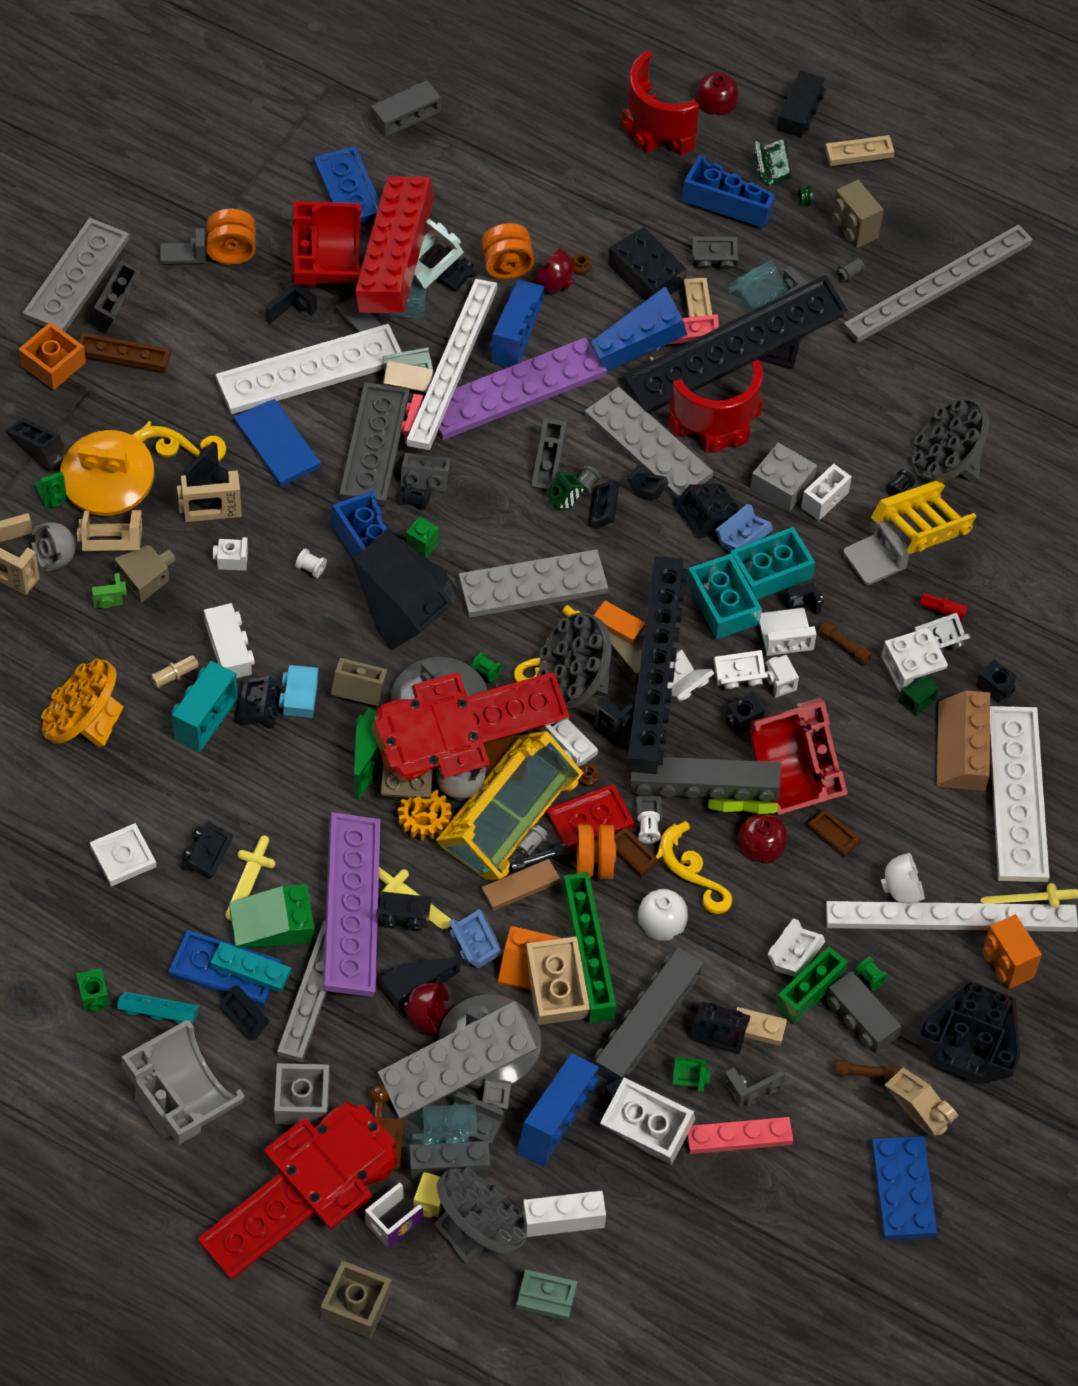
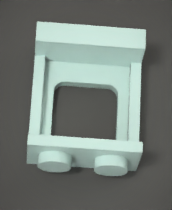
[413,219,464,289]

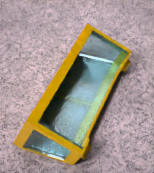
[436,731,583,880]

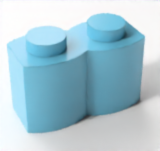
[279,665,318,718]

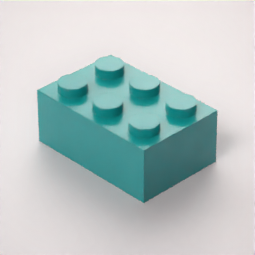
[730,527,815,600]
[687,553,762,639]
[171,661,238,753]

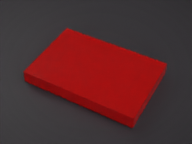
[546,784,635,852]

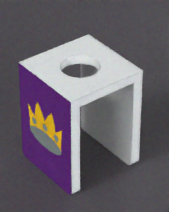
[365,1183,423,1248]

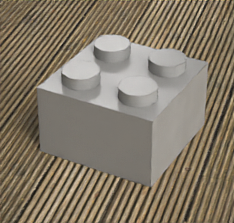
[750,443,817,512]
[274,1063,330,1125]

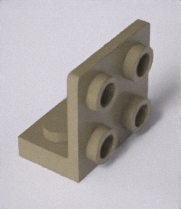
[381,763,433,799]

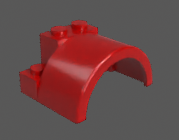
[621,50,699,156]
[291,201,362,285]
[668,360,763,453]
[750,698,848,815]

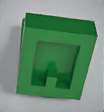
[34,471,68,509]

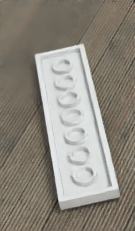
[216,324,401,414]
[990,706,1049,882]

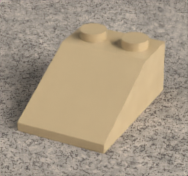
[526,936,590,1025]

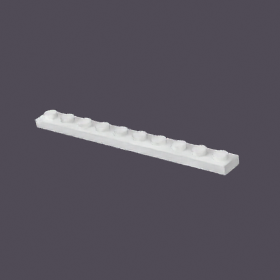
[407,279,497,450]
[826,901,1078,932]

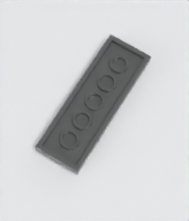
[340,382,410,506]

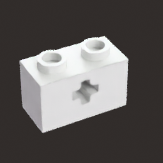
[801,464,852,520]

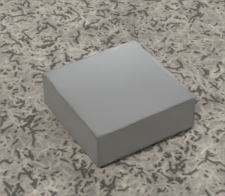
[482,1078,512,1109]

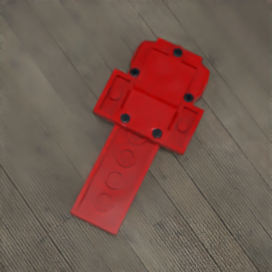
[371,672,570,781]
[198,1102,397,1281]

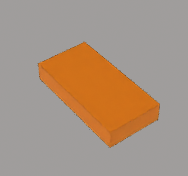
[594,601,646,644]

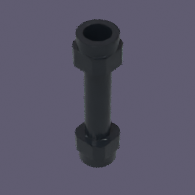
[508,842,569,874]

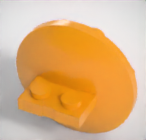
[60,430,155,516]
[41,658,124,747]

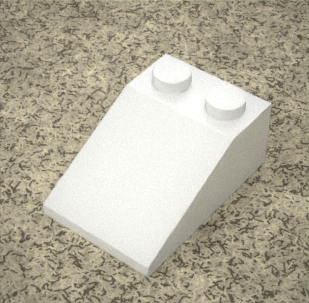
[600,1078,695,1165]

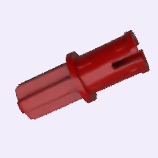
[919,593,968,620]

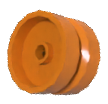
[206,209,256,265]
[481,223,534,279]
[577,824,616,880]

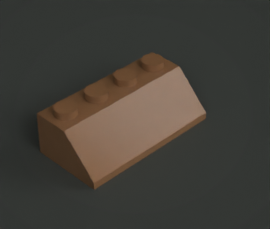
[936,691,990,791]

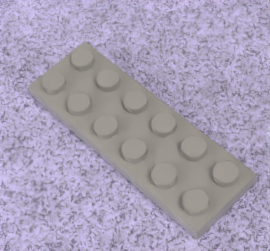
[23,218,130,332]
[584,386,713,500]
[459,549,608,618]
[378,1001,539,1119]

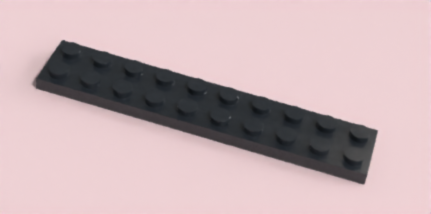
[624,275,848,413]

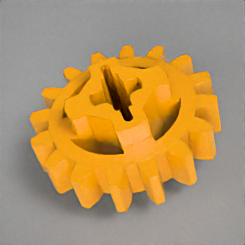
[398,790,452,840]

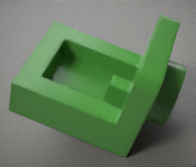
[92,573,127,608]

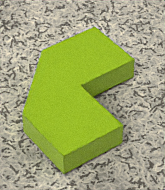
[708,798,778,814]

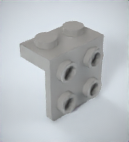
[843,520,909,585]

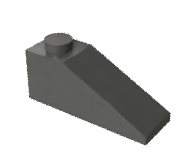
[531,418,568,489]

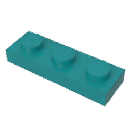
[210,942,291,993]
[117,991,199,1024]

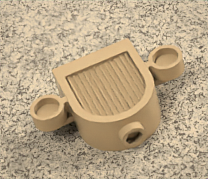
[885,1068,958,1137]

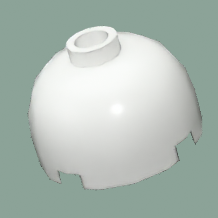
[881,853,925,904]
[638,889,688,940]

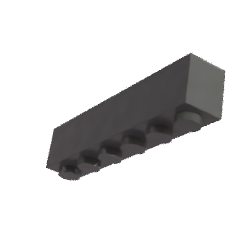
[631,757,781,802]
[594,947,704,1083]

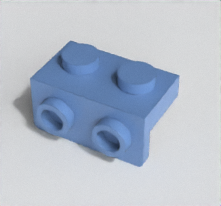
[716,504,773,551]
[449,909,504,969]

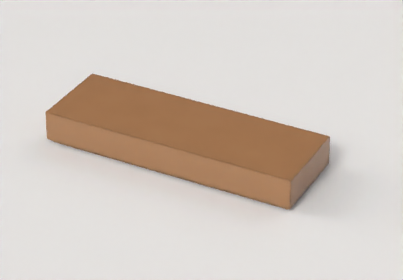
[482,859,560,911]

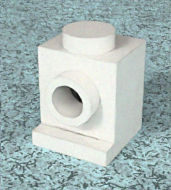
[213,537,248,571]
[766,655,799,698]

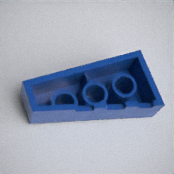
[682,154,775,228]
[489,280,544,367]
[591,286,688,372]
[330,490,387,558]
[516,1053,599,1168]

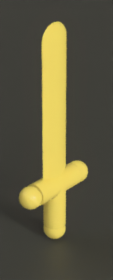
[226,835,275,921]
[379,867,451,929]
[980,883,1078,908]

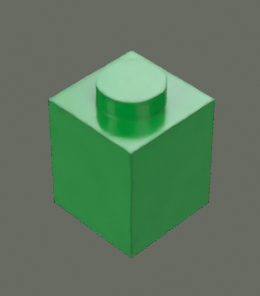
[406,517,439,558]

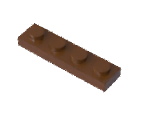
[79,332,171,372]

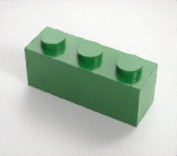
[775,947,848,1024]

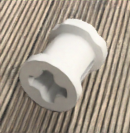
[295,549,327,578]
[638,811,661,844]

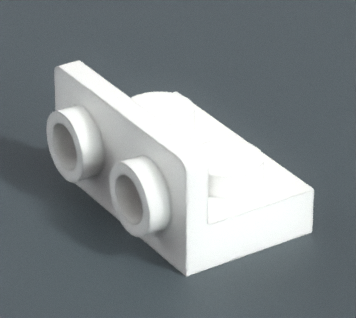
[544,719,598,767]

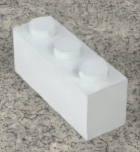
[204,603,255,678]
[523,1191,606,1237]

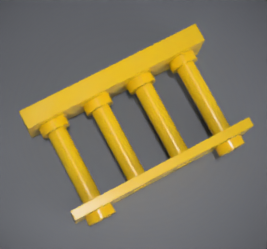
[871,481,977,554]

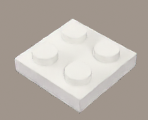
[90,823,157,886]

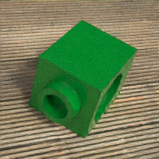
[76,968,109,1012]

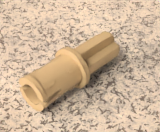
[150,656,199,689]

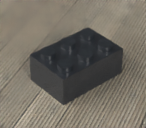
[608,227,687,301]

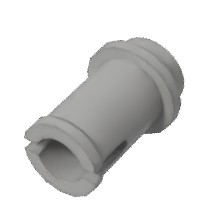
[517,825,547,856]

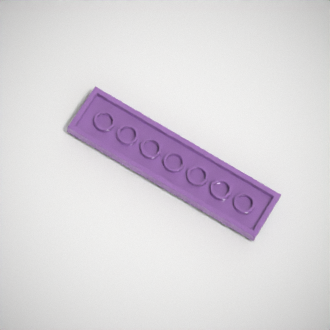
[437,337,607,440]
[323,812,380,997]

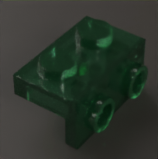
[753,139,793,187]

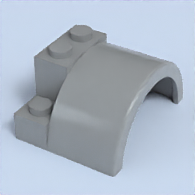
[121,1020,245,1145]

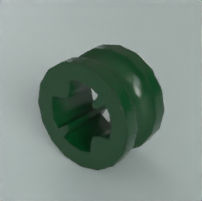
[798,186,813,206]

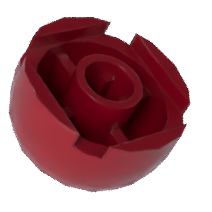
[695,72,739,116]
[532,248,575,293]
[738,814,787,864]
[404,983,449,1034]

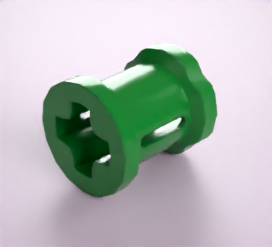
[471,652,503,683]
[855,957,888,991]

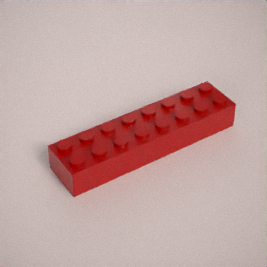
[355,176,434,313]

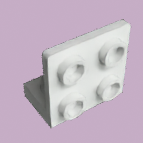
[759,608,817,656]
[881,628,948,692]
[653,650,714,702]

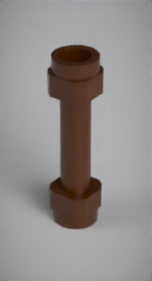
[819,621,873,665]
[835,1059,898,1082]

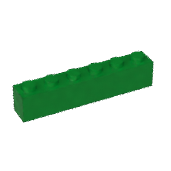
[563,872,616,1024]

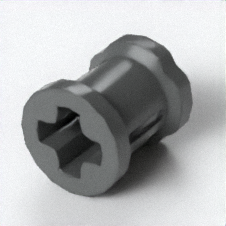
[578,466,601,497]

